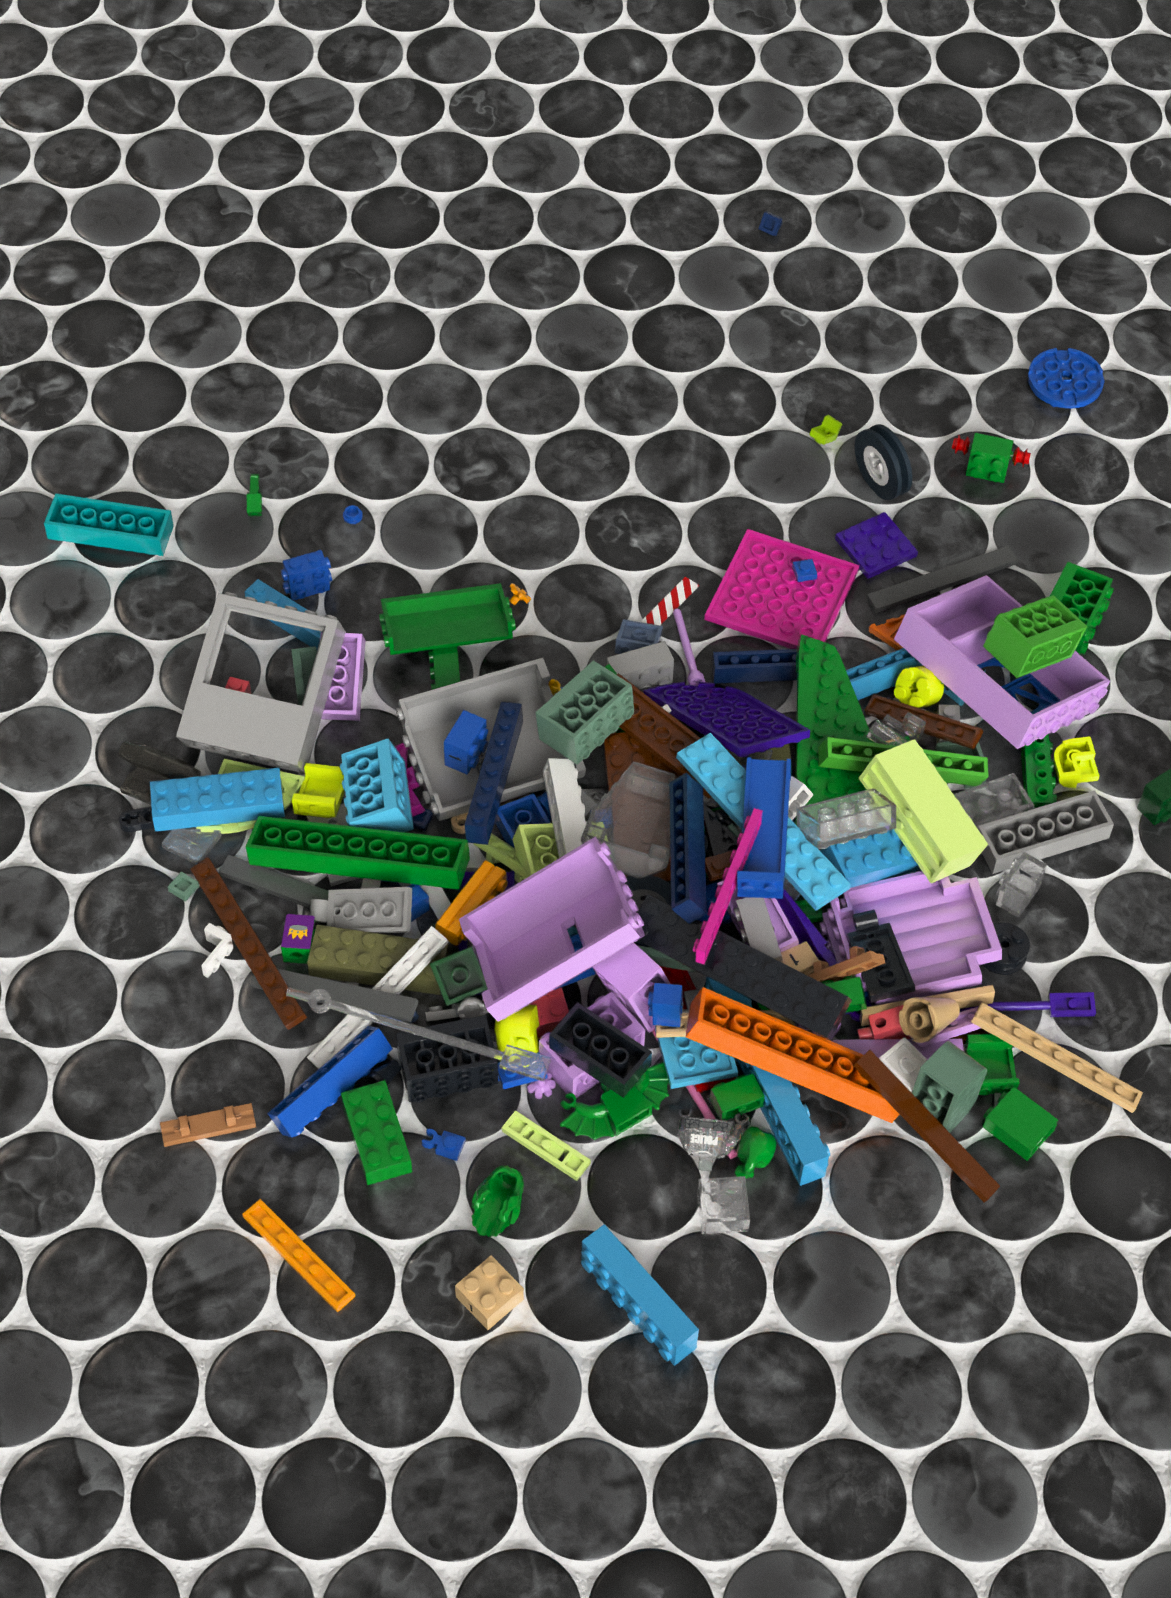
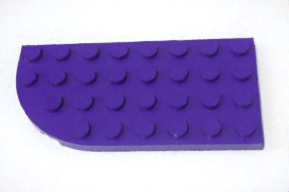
[643,682,810,757]

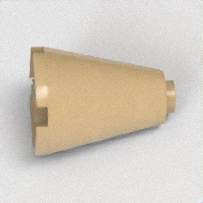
[899,997,960,1043]

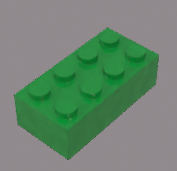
[341,1080,412,1185]

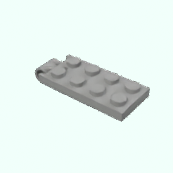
[310,887,413,933]

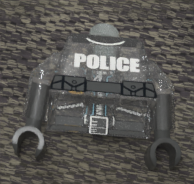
[677,1108,750,1171]

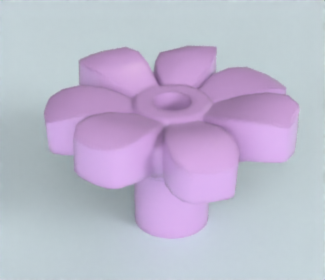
[527,1072,556,1099]

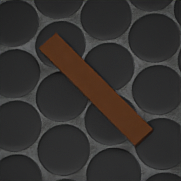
[864,694,983,750]

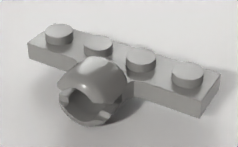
[425,997,489,1021]

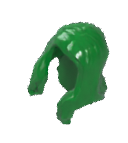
[471,1165,524,1237]

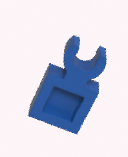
[422,1129,466,1161]

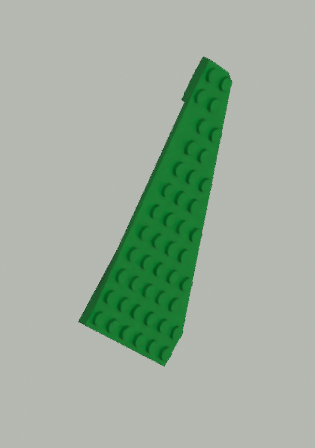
[794,634,915,878]

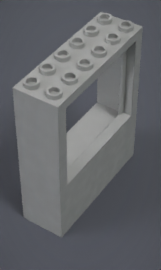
[176,592,346,774]

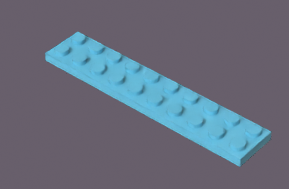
[676,733,851,911]

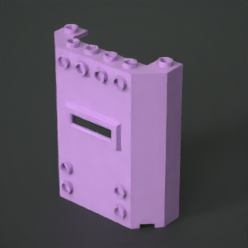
[459,836,645,1021]

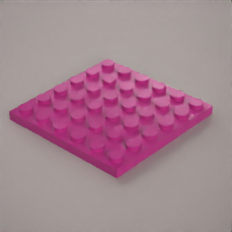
[704,529,860,649]

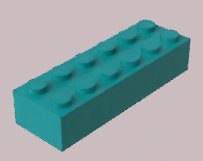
[44,493,174,556]

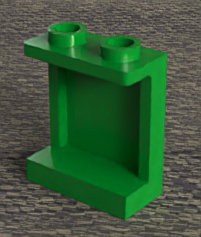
[965,1034,1020,1096]

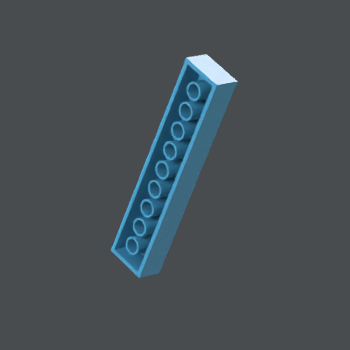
[705,977,830,1186]

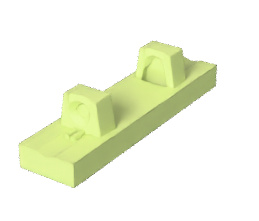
[473,833,528,883]
[502,1110,591,1181]

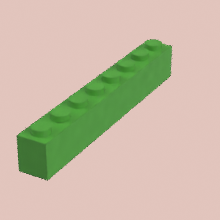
[818,737,988,786]

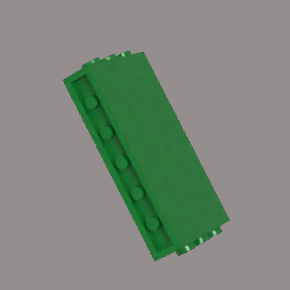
[379,583,516,655]

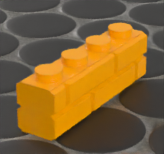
[435,860,508,946]

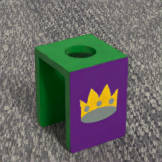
[281,914,316,964]

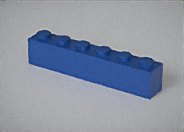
[267,1026,393,1137]

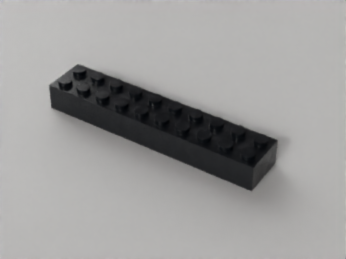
[637,894,852,1041]

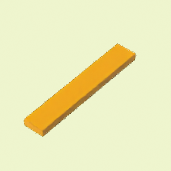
[242,1199,355,1312]

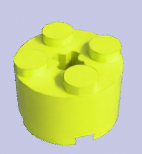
[894,666,944,708]

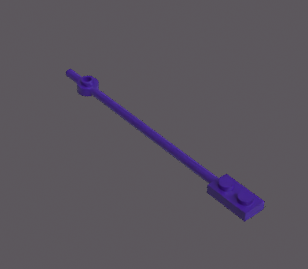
[845,992,1096,1022]

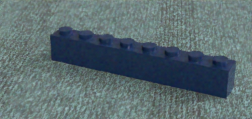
[465,702,523,845]
[669,773,707,924]

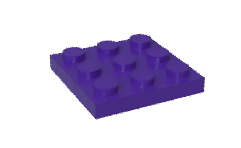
[835,512,918,579]

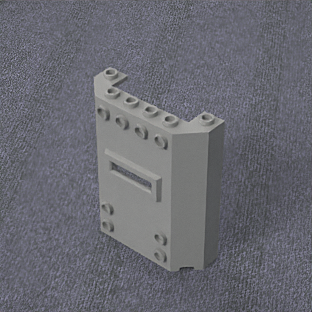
[396,658,586,821]

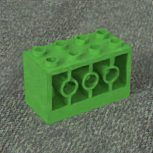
[983,595,1087,678]

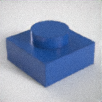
[792,559,817,582]

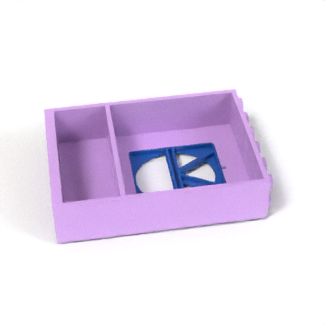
[894,575,1110,749]

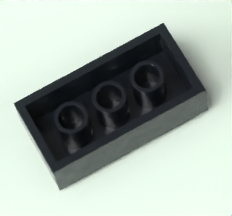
[549,1002,652,1098]

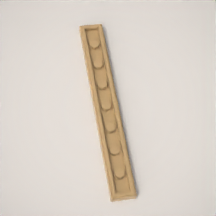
[971,1002,1143,1113]

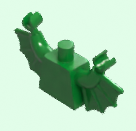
[560,1062,669,1140]

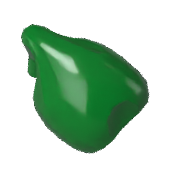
[735,1126,777,1182]

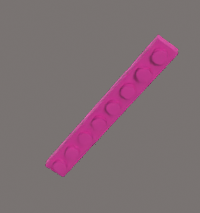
[693,808,763,964]

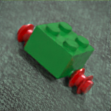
[952,433,1031,483]

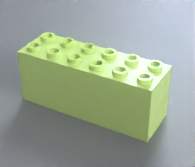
[859,739,988,884]

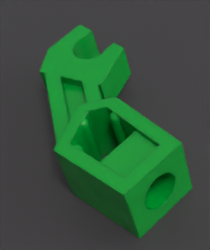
[247,474,262,516]

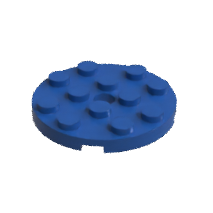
[1028,348,1104,408]

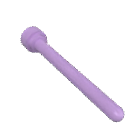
[673,609,705,686]

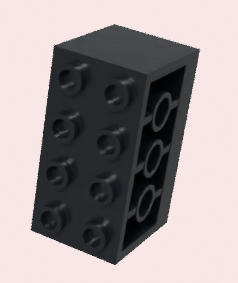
[396,1015,498,1102]

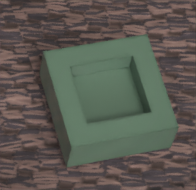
[168,872,199,902]

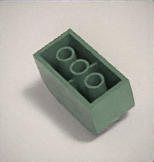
[912,1041,987,1133]

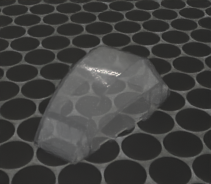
[581,761,675,880]

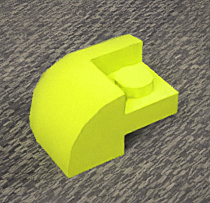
[1054,737,1099,788]
[494,1005,540,1057]

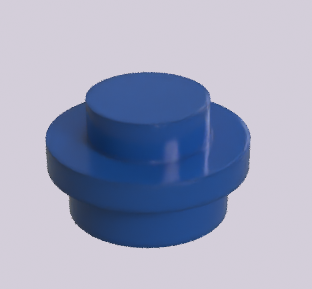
[343,505,363,524]

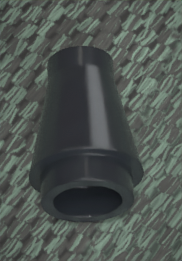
[367,1060,401,1086]

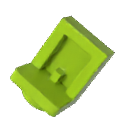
[809,415,842,445]

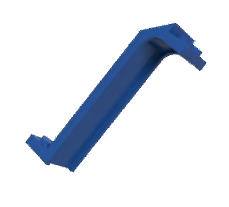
[737,757,791,899]

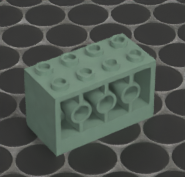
[535,660,634,765]

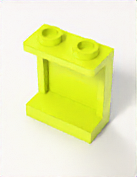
[292,763,345,818]

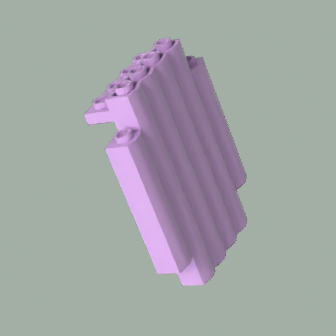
[819,871,1002,1005]

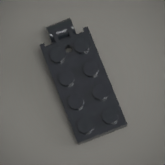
[847,909,915,1002]

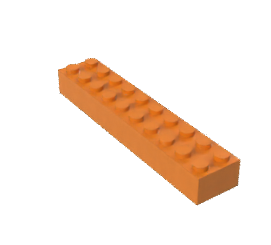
[686,987,900,1123]

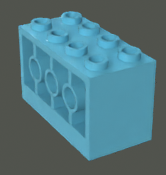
[340,739,414,832]

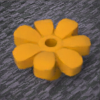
[509,583,531,605]

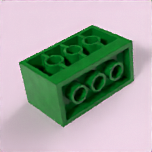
[1050,562,1114,655]

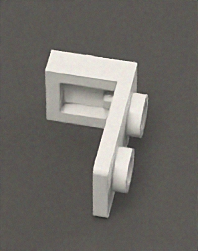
[202,923,233,978]

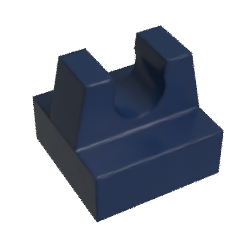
[759,211,783,236]

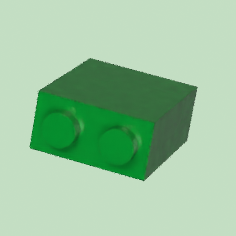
[983,1087,1058,1161]

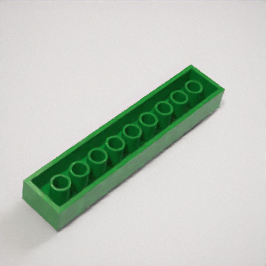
[245,816,470,890]

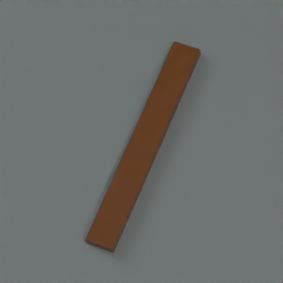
[853,1050,1000,1202]

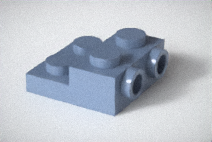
[615,619,663,654]

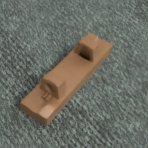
[808,946,885,982]
[160,1103,256,1147]

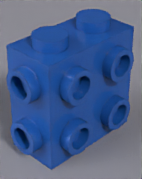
[281,550,332,601]

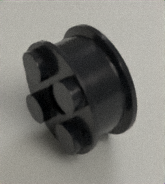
[983,923,1030,975]

